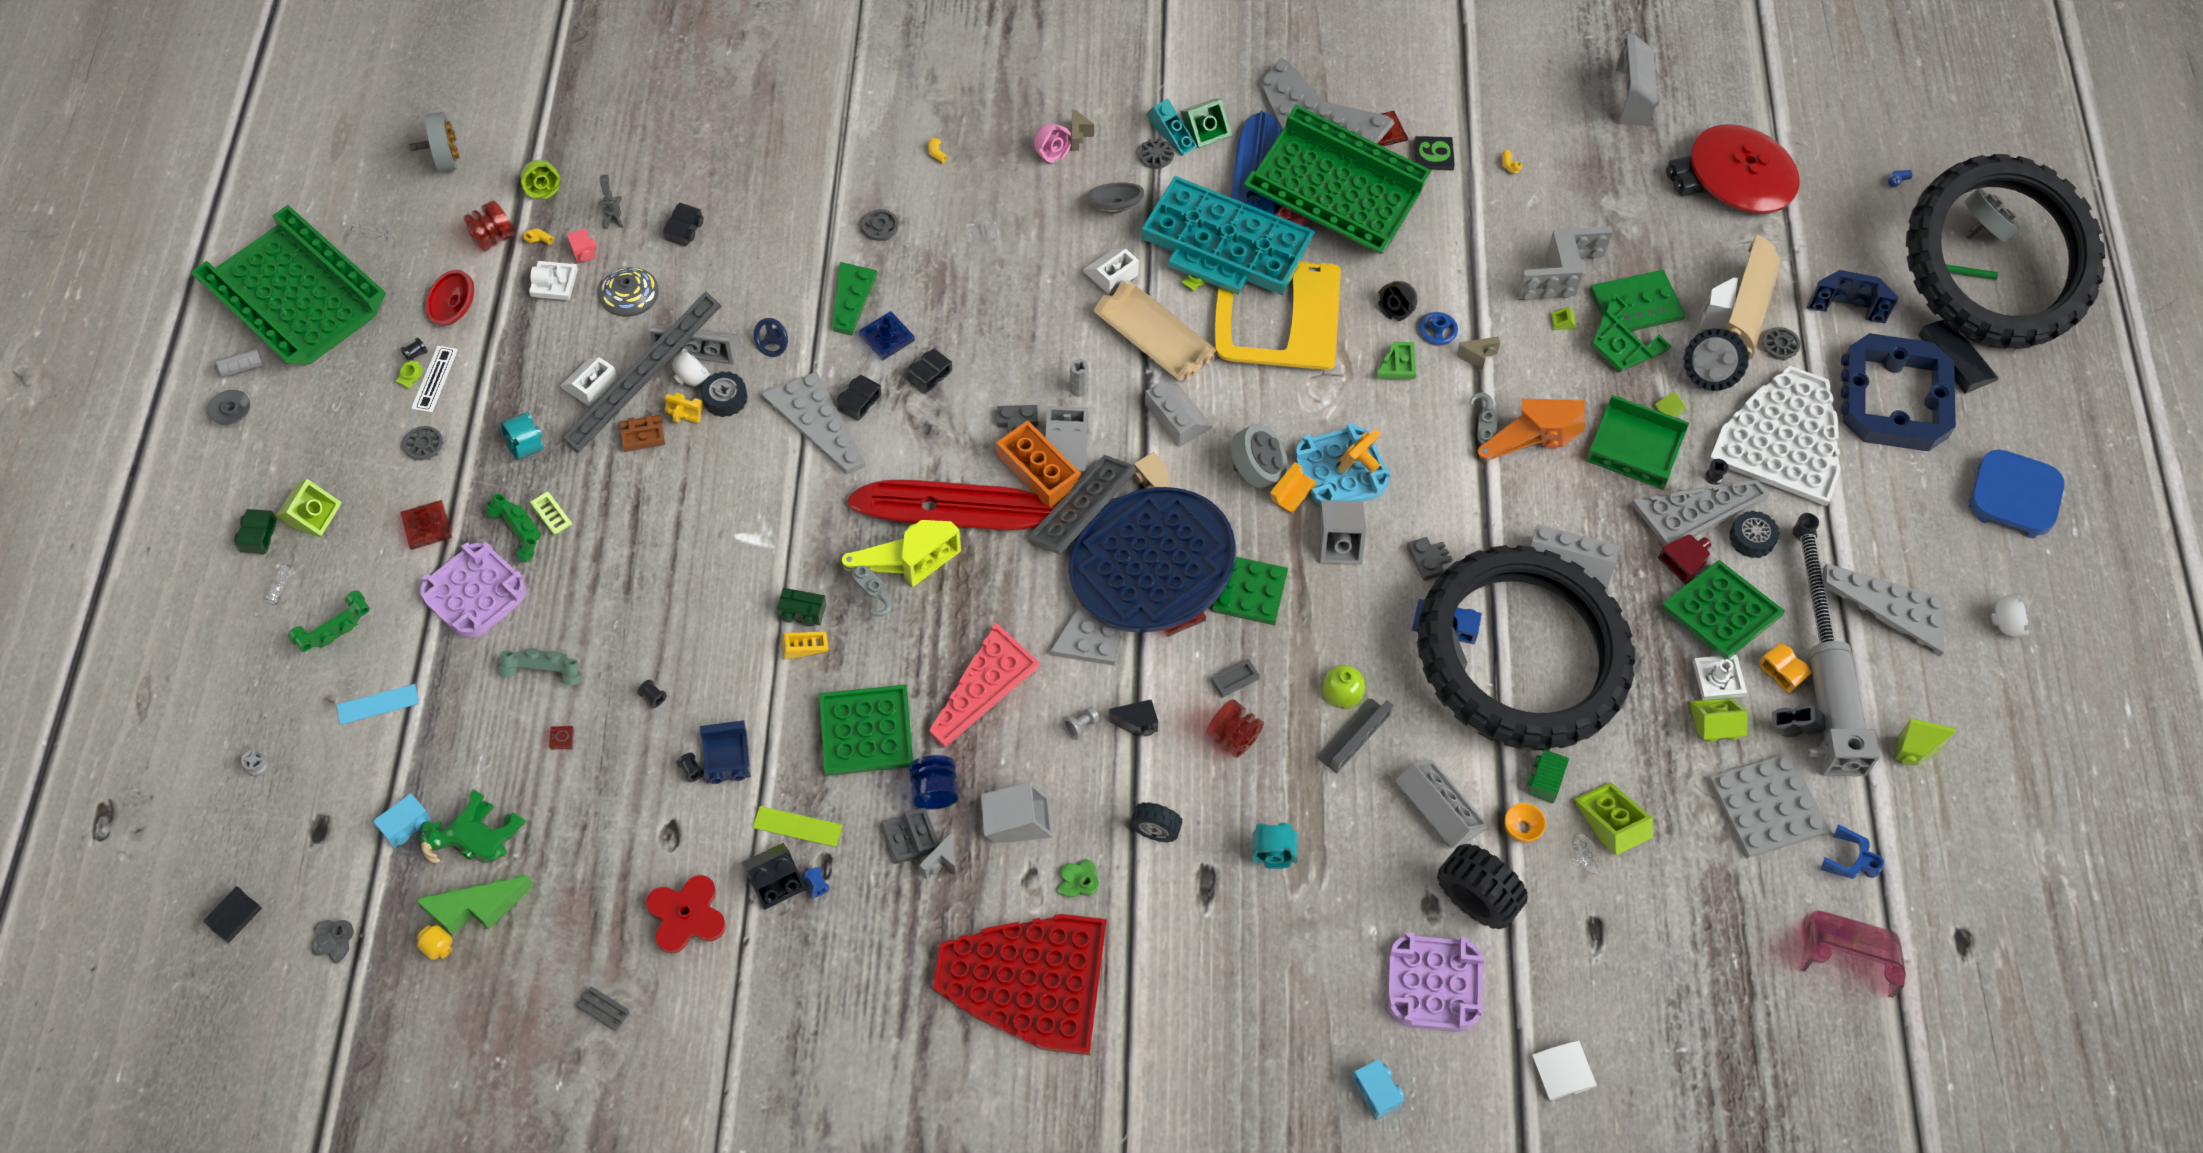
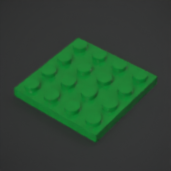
[1661,560,1785,660]
[819,684,914,776]

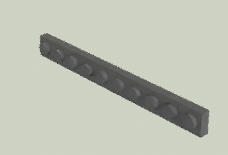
[563,291,722,452]

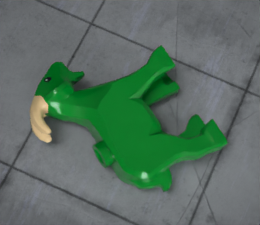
[421,789,525,863]

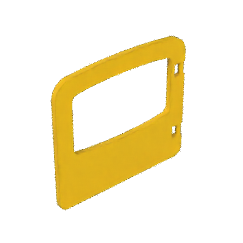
[1215,261,1341,370]

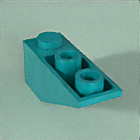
[1146,98,1198,156]

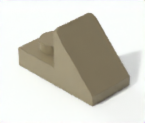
[1072,110,1094,151]
[1457,336,1500,369]

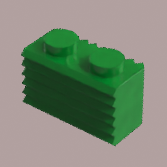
[1526,749,1569,803]

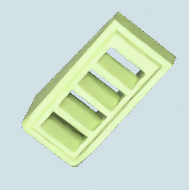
[530,491,572,536]

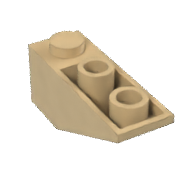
[1133,452,1171,489]

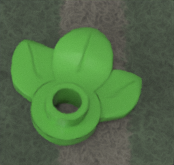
[1057,859,1099,897]

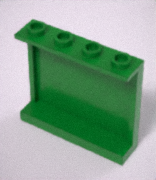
[1586,395,1689,490]

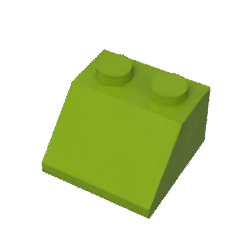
[276,479,342,537]
[1690,698,1748,742]

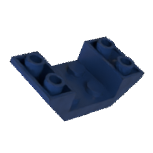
[1807,270,1898,324]

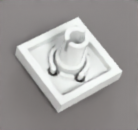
[1693,655,1747,700]

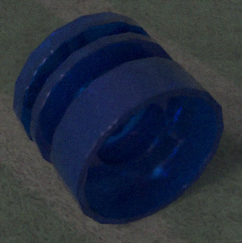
[909,755,959,810]

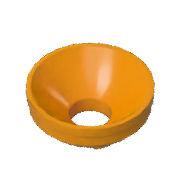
[1505,803,1546,843]

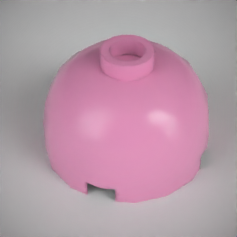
[1034,123,1072,163]

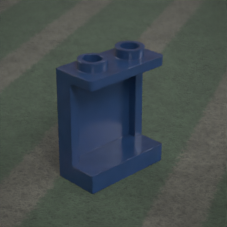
[700,720,751,784]

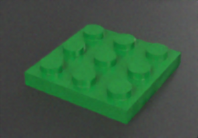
[1213,557,1288,626]

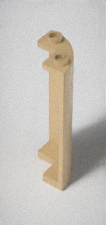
[1724,235,1781,359]
[1093,280,1216,380]

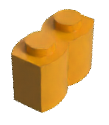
[1759,642,1812,694]

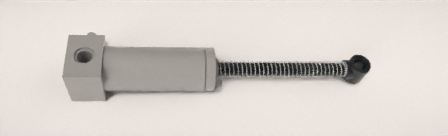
[1793,513,1880,776]

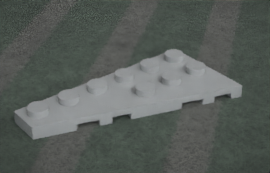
[1822,564,1944,656]
[1051,604,1121,666]

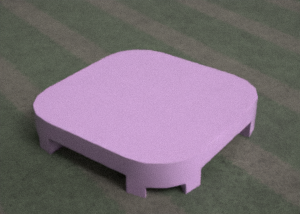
[420,542,527,638]
[1387,932,1484,1032]

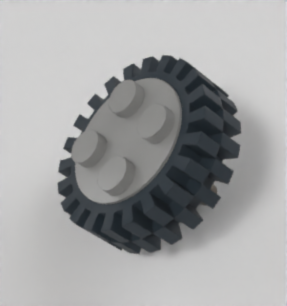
[1683,328,1749,391]

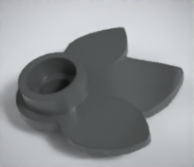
[312,920,354,964]

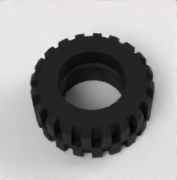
[1437,844,1528,929]

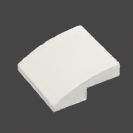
[1533,1041,1597,1101]

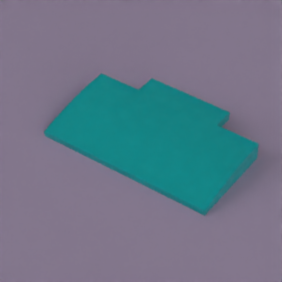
[1141,176,1315,295]

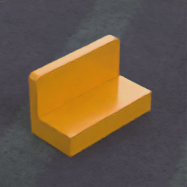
[1270,462,1316,513]

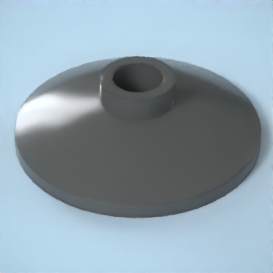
[208,390,251,425]

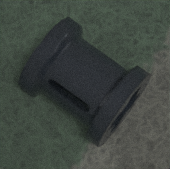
[400,337,428,362]
[1705,459,1729,485]
[637,679,667,708]
[676,752,704,782]

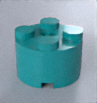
[500,412,544,460]
[1252,822,1298,869]

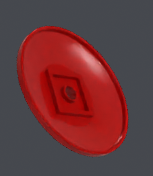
[1691,124,1800,214]

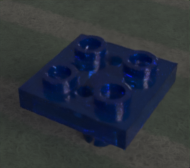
[859,311,915,361]

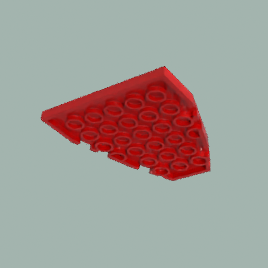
[933,914,1107,1056]

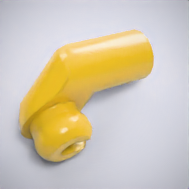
[928,138,948,163]
[1502,150,1522,174]
[523,228,554,245]

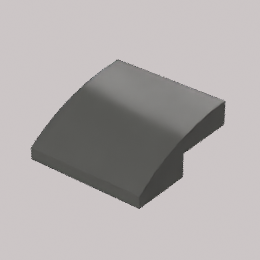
[880,808,939,864]

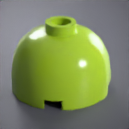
[520,160,560,199]
[1322,665,1366,709]

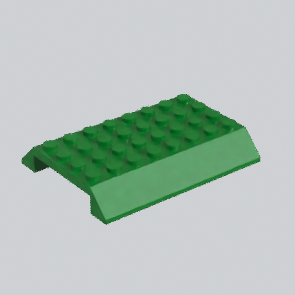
[1243,105,1431,254]
[191,205,386,364]

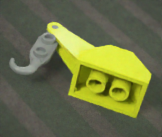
[842,520,961,617]

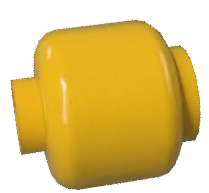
[417,925,453,960]

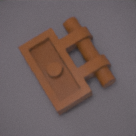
[620,414,665,452]

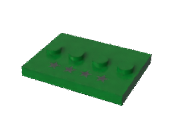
[1590,270,1686,332]

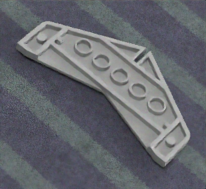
[1262,57,1394,143]

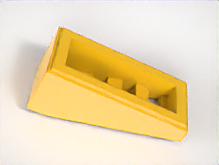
[781,632,829,659]

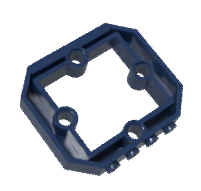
[1840,333,1956,452]

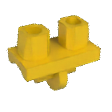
[665,392,702,424]

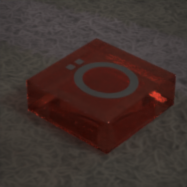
[549,726,574,750]

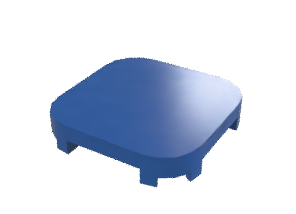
[1969,449,2064,538]

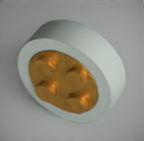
[409,112,460,172]

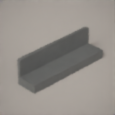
[1317,699,1394,773]

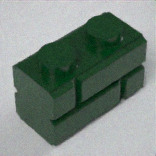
[777,588,826,626]

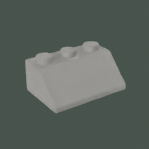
[1145,382,1213,447]

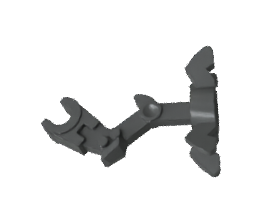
[599,174,623,229]

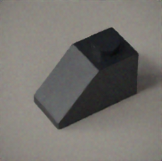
[1109,699,1158,737]

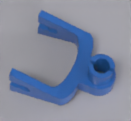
[1820,824,1884,879]

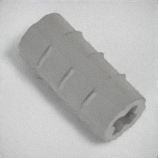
[216,348,263,377]
[1069,359,1089,397]

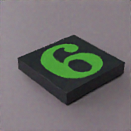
[1414,136,1455,170]

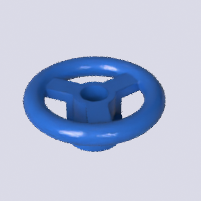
[1419,312,1458,345]

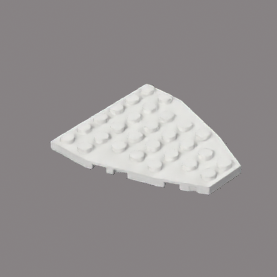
[1709,366,1841,506]

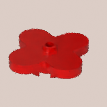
[646,875,726,954]

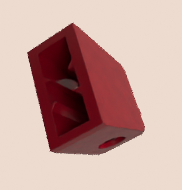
[1658,534,1712,585]

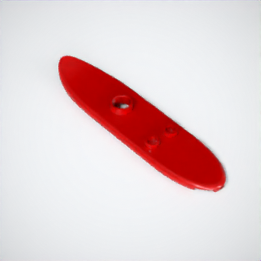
[847,480,1053,530]

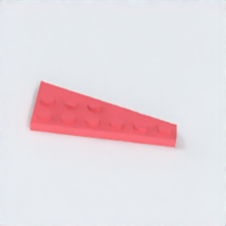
[929,622,1040,748]

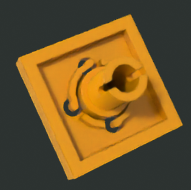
[1337,428,1381,475]

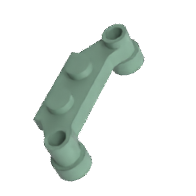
[499,648,580,685]

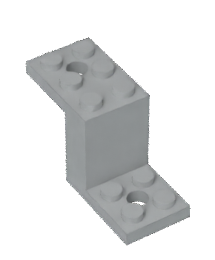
[1517,226,1613,300]

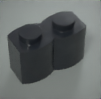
[1666,155,1704,196]
[663,202,704,246]
[907,348,952,394]
[837,375,882,421]
[1772,705,1825,737]

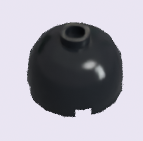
[1378,281,1418,321]

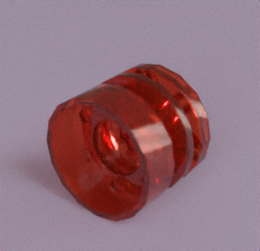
[463,200,515,252]
[1206,699,1264,758]

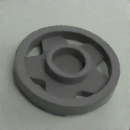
[862,209,898,241]

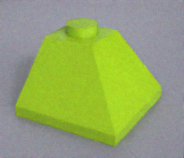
[1895,718,1956,765]

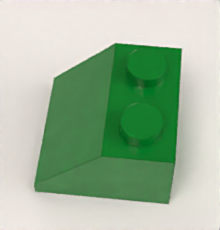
[1180,99,1232,148]

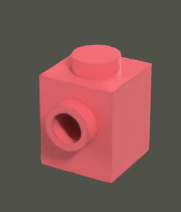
[567,228,597,263]

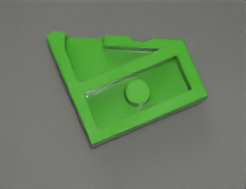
[1377,341,1416,379]

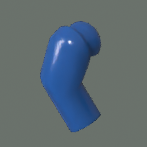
[1888,170,1912,187]

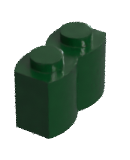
[234,509,277,554]

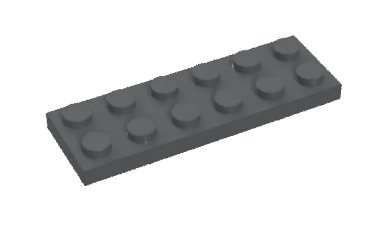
[1027,455,1137,555]

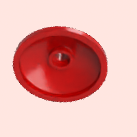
[425,270,474,326]

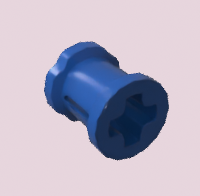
[802,867,830,898]

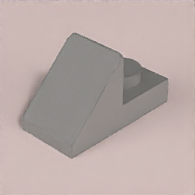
[919,834,956,879]

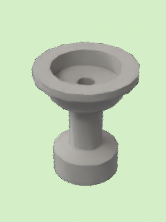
[1062,706,1100,740]

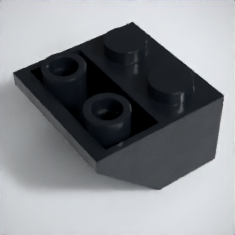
[742,843,806,910]

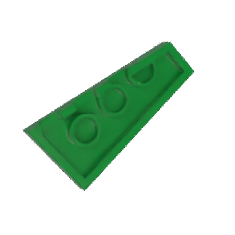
[833,262,877,336]

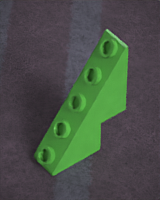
[417,874,534,936]

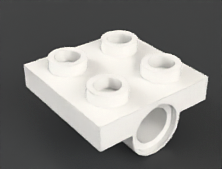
[529,261,578,300]

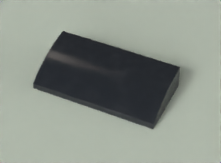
[1918,320,1999,394]

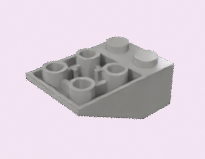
[1046,406,1088,473]

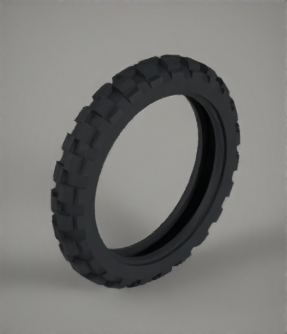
[1906,154,2105,349]
[1417,545,1635,750]

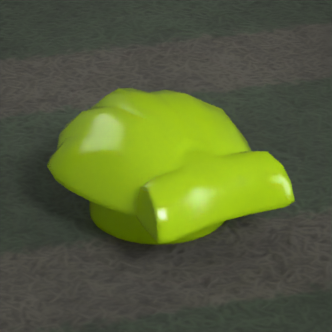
[1181,274,1207,291]
[395,360,423,389]

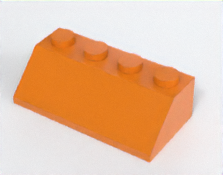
[996,420,1081,507]

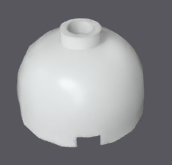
[672,347,712,387]
[1991,594,2029,637]

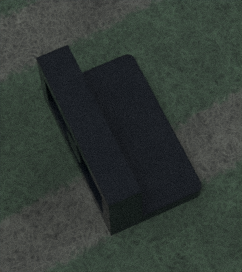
[203,886,262,944]

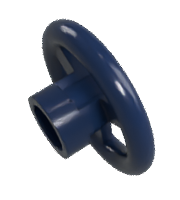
[754,318,788,357]

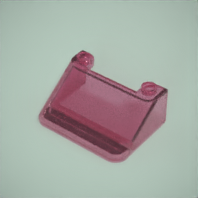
[1800,910,1906,998]

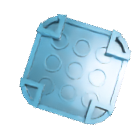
[1295,423,1390,507]

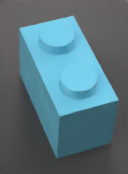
[373,793,432,848]
[1352,1059,1404,1120]

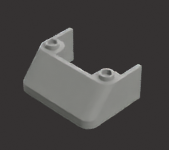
[1615,34,1660,126]

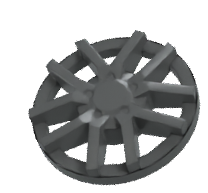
[1139,139,1174,169]
[1762,327,1800,361]
[403,426,444,460]

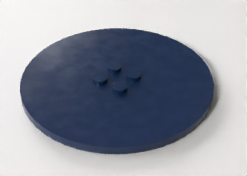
[1069,487,1237,633]

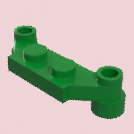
[485,493,542,562]
[288,590,370,652]

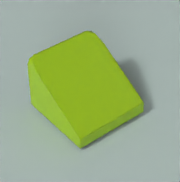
[1551,306,1577,330]
[1654,391,1685,417]

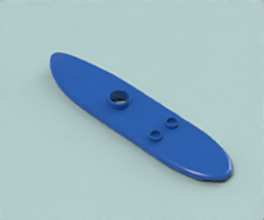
[1231,110,1281,214]

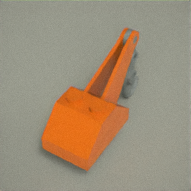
[1469,392,1585,462]

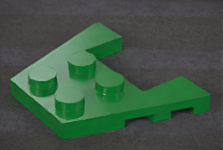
[1590,294,1672,372]

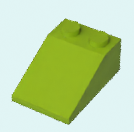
[1574,782,1653,856]

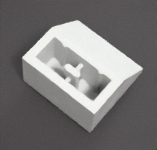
[1083,249,1139,295]
[1700,278,1739,330]
[560,357,618,408]

